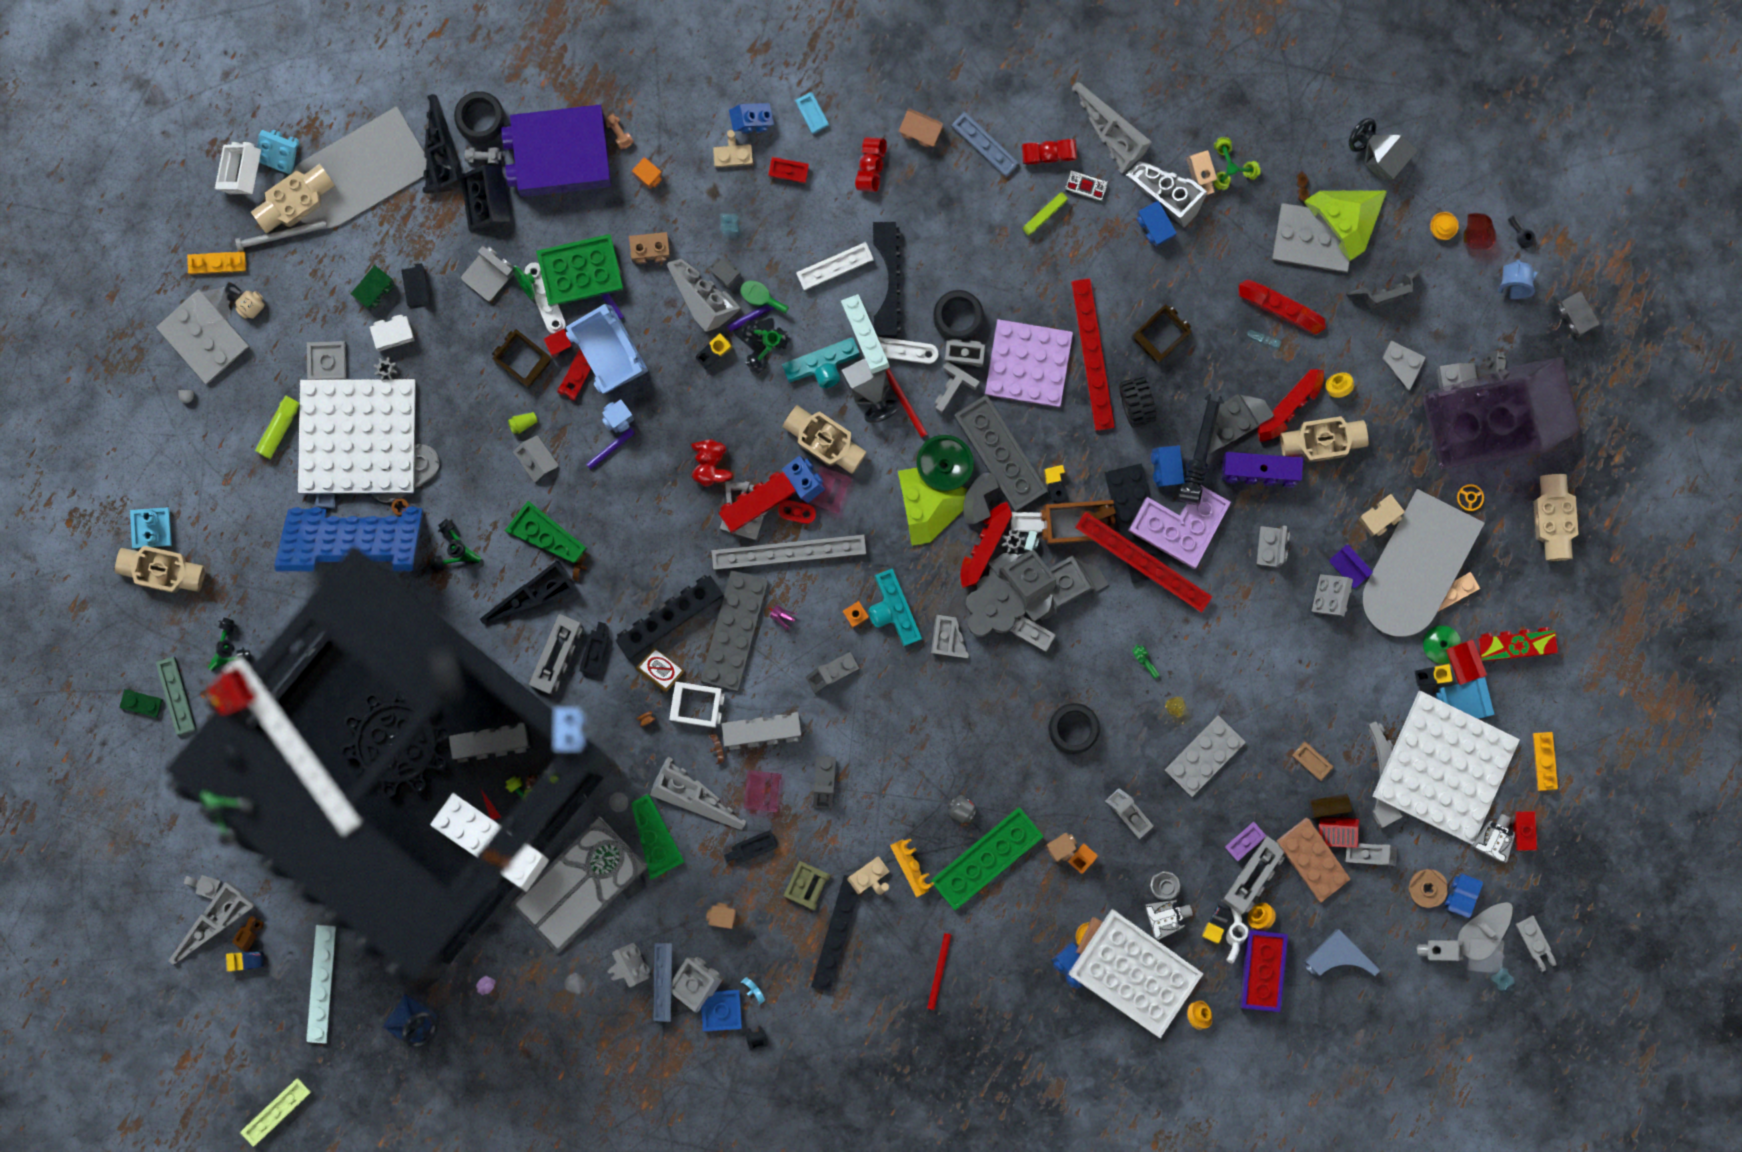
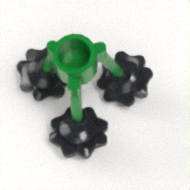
[741,320,790,374]

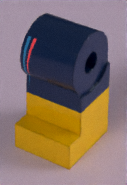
[226,951,264,971]

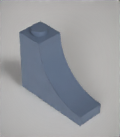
[1304,929,1380,976]

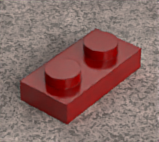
[768,157,809,184]

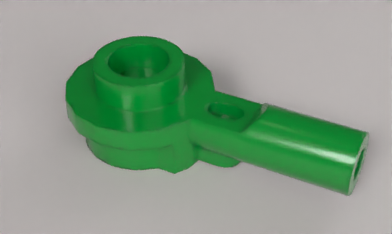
[1132,644,1160,679]

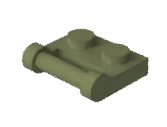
[784,861,831,910]

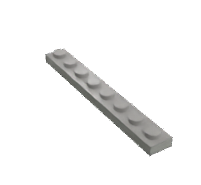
[711,535,866,570]

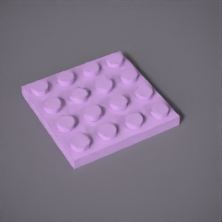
[985,319,1073,408]

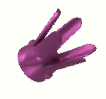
[769,605,797,630]

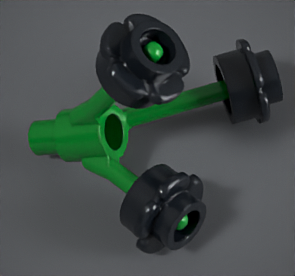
[430,518,481,573]
[208,617,252,671]
[201,792,255,848]

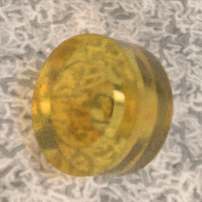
[1165,697,1186,717]

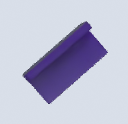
[1329,544,1373,588]

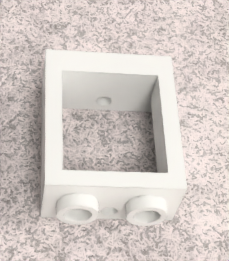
[215,142,261,194]
[669,682,725,728]

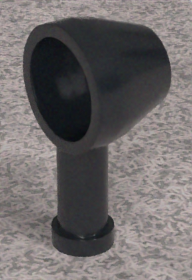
[1508,214,1536,248]
[217,281,242,316]

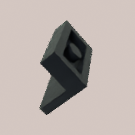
[401,263,430,307]

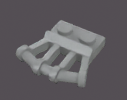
[720,481,768,540]

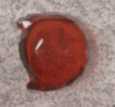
[1463,213,1497,250]

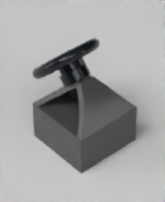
[1349,118,1418,179]
[842,359,900,423]

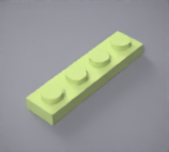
[240,1078,311,1147]

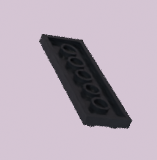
[1104,463,1167,584]

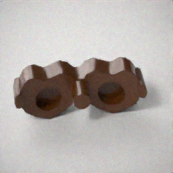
[1296,171,1309,202]
[572,552,591,582]
[708,734,724,765]
[483,850,513,870]

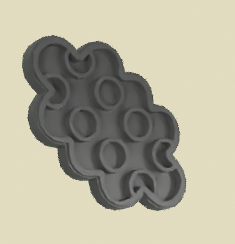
[966,568,1026,637]

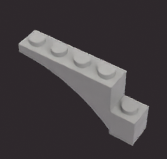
[1367,721,1403,828]

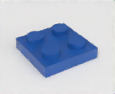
[701,990,742,1031]

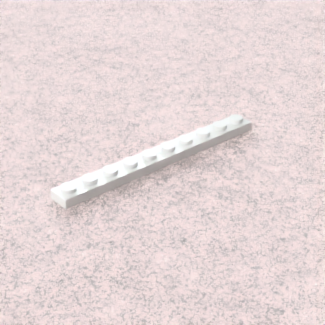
[224,657,361,834]

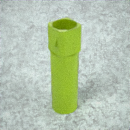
[254,395,300,459]

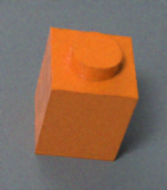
[632,157,662,189]

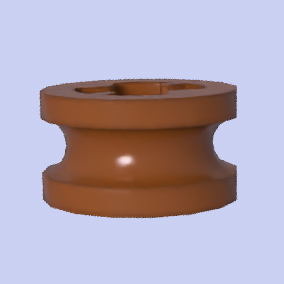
[391,498,409,516]
[636,711,656,727]

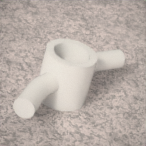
[1226,908,1248,964]

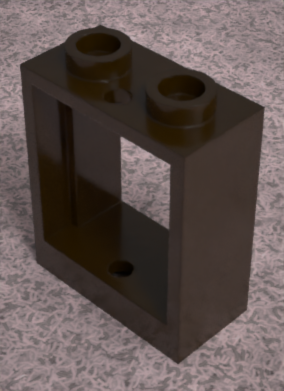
[1131,304,1192,365]
[492,329,553,389]

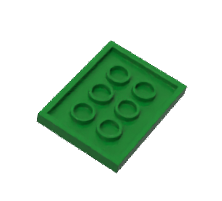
[536,234,623,307]

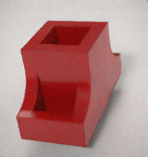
[1512,811,1537,851]

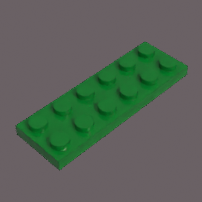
[930,807,1044,911]

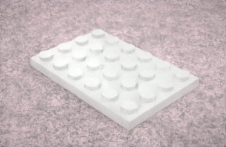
[1069,909,1203,1038]

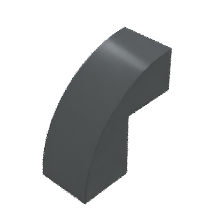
[963,473,998,523]

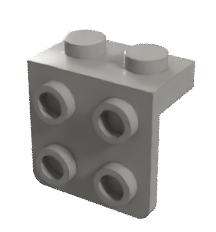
[461,246,514,301]

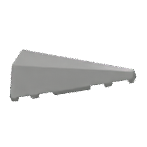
[1072,83,1152,173]
[650,757,746,830]
[168,881,255,965]

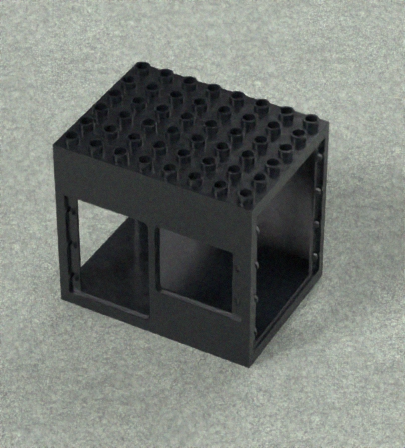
[163,545,617,983]

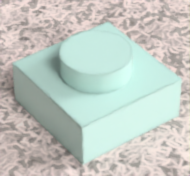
[1024,531,1039,552]

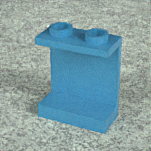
[1436,677,1494,719]

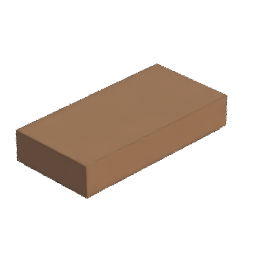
[1292,741,1334,781]

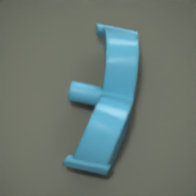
[741,977,765,1005]

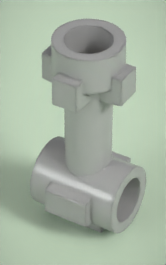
[465,148,501,165]

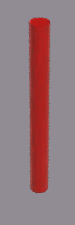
[885,369,928,438]
[927,933,952,1010]

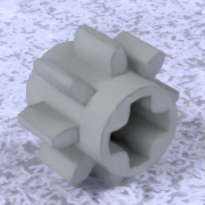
[374,357,398,381]
[1002,530,1025,554]

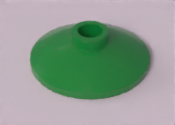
[512,266,535,300]
[1423,626,1461,664]

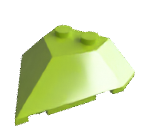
[1304,191,1387,262]
[897,468,968,546]

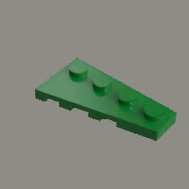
[631,794,685,880]

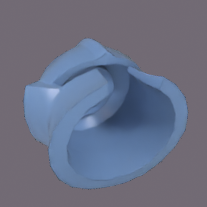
[1498,259,1538,299]

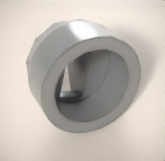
[178,390,194,403]

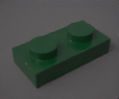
[119,689,163,718]

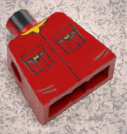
[207,666,257,714]

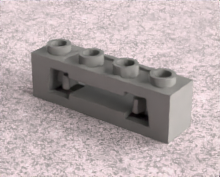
[529,614,583,695]
[1222,836,1286,914]

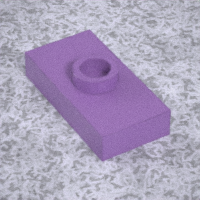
[1224,822,1266,862]

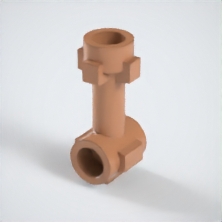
[605,114,634,150]

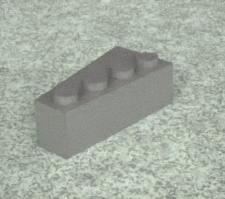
[722,712,801,750]
[449,723,530,763]

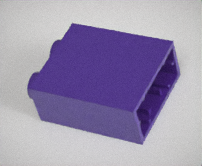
[501,104,612,197]

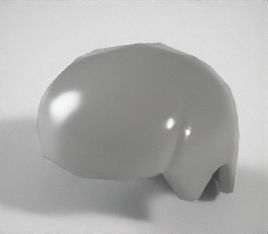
[1150,871,1180,901]

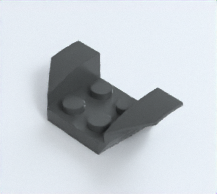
[1346,269,1422,309]
[1203,395,1274,454]
[988,550,1056,622]
[1040,556,1109,621]

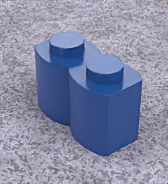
[1444,873,1483,919]

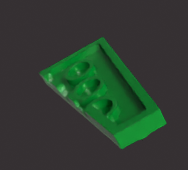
[505,501,588,563]

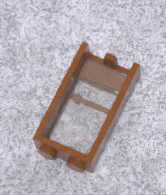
[1040,500,1115,545]

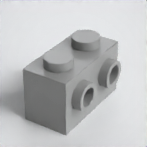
[944,339,985,367]

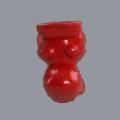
[691,439,733,487]

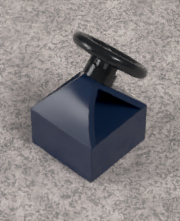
[383,994,439,1049]

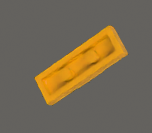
[187,252,246,275]
[1532,732,1558,791]
[890,839,934,897]

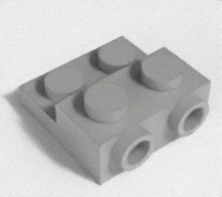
[671,957,722,1012]

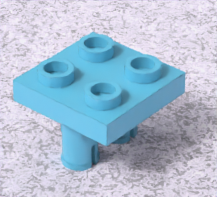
[257,130,300,175]
[130,507,172,549]

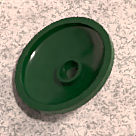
[916,435,974,491]

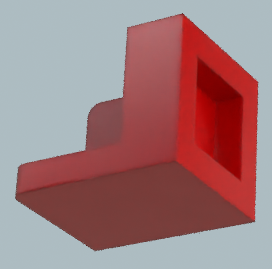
[543,329,572,358]

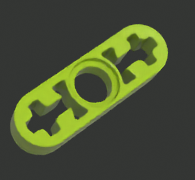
[1022,192,1068,236]

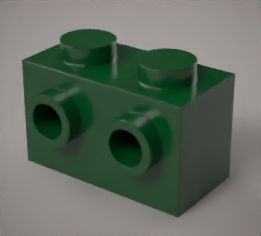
[350,265,394,311]

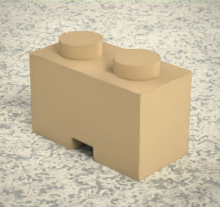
[1358,494,1405,537]

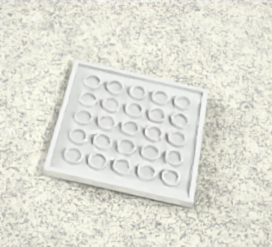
[298,379,416,494]
[1372,691,1520,844]

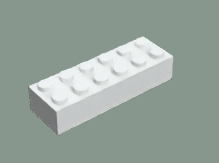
[430,793,549,892]

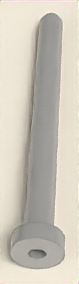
[235,221,327,252]

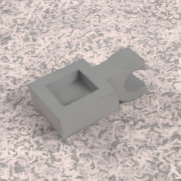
[184,875,221,899]

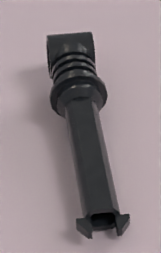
[1179,394,1224,506]

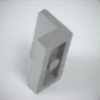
[513,436,558,483]

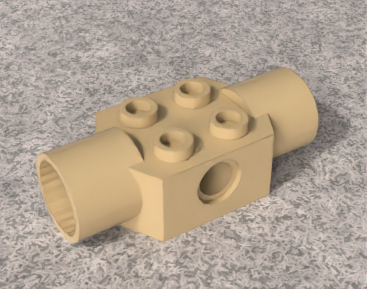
[251,164,335,234]
[782,405,867,474]
[1280,416,1368,463]
[1533,474,1578,561]
[115,546,205,594]

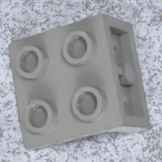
[1256,525,1290,568]

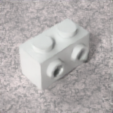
[370,315,415,352]

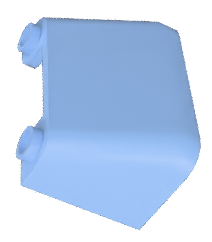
[566,304,648,394]

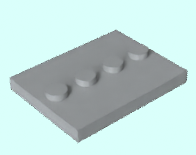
[1272,203,1349,273]
[156,289,250,385]

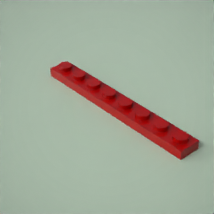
[1071,278,1114,431]
[1075,511,1212,612]

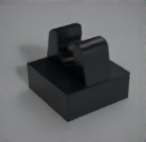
[746,1026,768,1050]

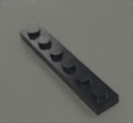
[811,875,858,992]

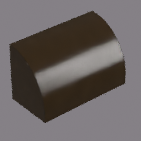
[1308,793,1352,818]

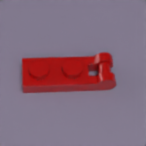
[557,349,592,401]

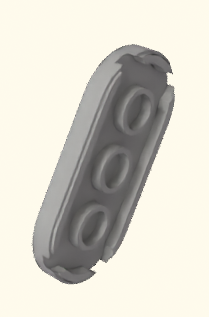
[372,444,439,503]

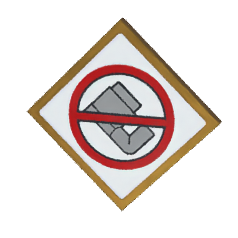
[636,647,685,692]

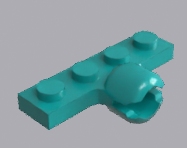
[782,337,860,389]
[868,568,922,647]

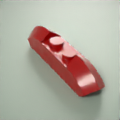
[1239,279,1326,335]
[1258,369,1324,442]
[960,502,1012,588]

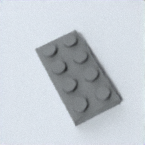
[1164,715,1245,797]

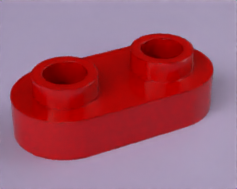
[778,500,816,524]

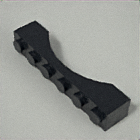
[873,222,901,338]

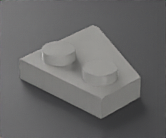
[1382,341,1425,391]
[931,615,969,659]

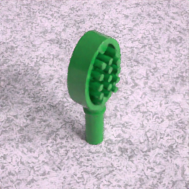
[741,281,789,314]

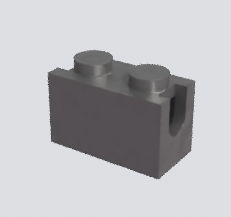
[1558,291,1600,338]

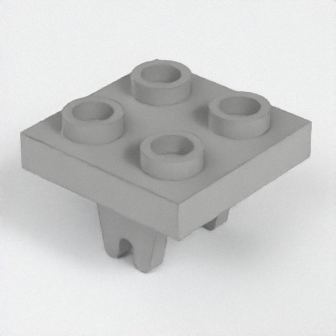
[1312,574,1353,616]
[608,942,651,987]

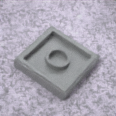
[307,341,347,380]

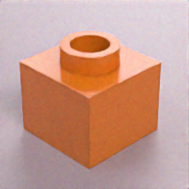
[842,601,869,628]
[1067,843,1098,874]

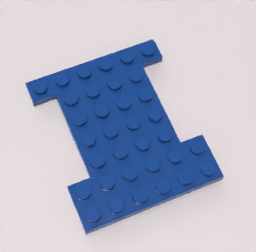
[274,506,423,572]

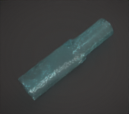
[1248,330,1281,349]

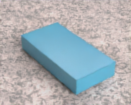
[795,92,829,135]

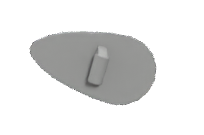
[1457,902,1513,960]

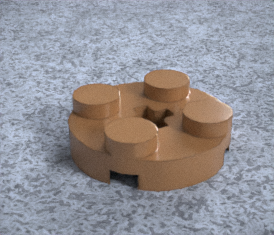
[1408,869,1448,908]

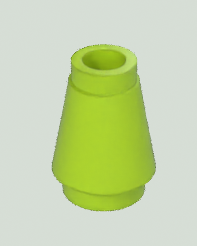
[508,412,538,434]

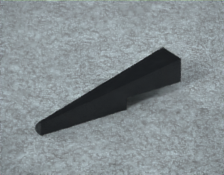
[423,93,466,194]
[480,561,578,624]

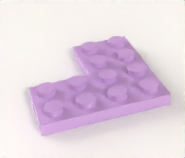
[1128,485,1231,569]

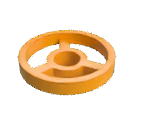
[1457,484,1484,511]

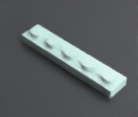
[841,294,890,374]

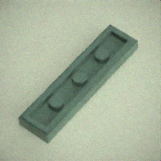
[155,657,196,736]

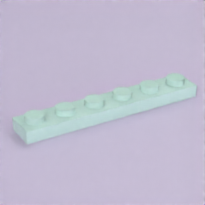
[307,925,336,1043]

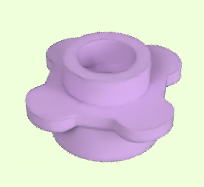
[476,976,496,995]

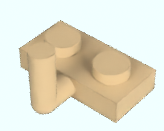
[713,130,753,168]
[847,856,890,895]

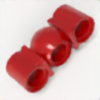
[855,137,887,192]
[1022,139,1077,165]

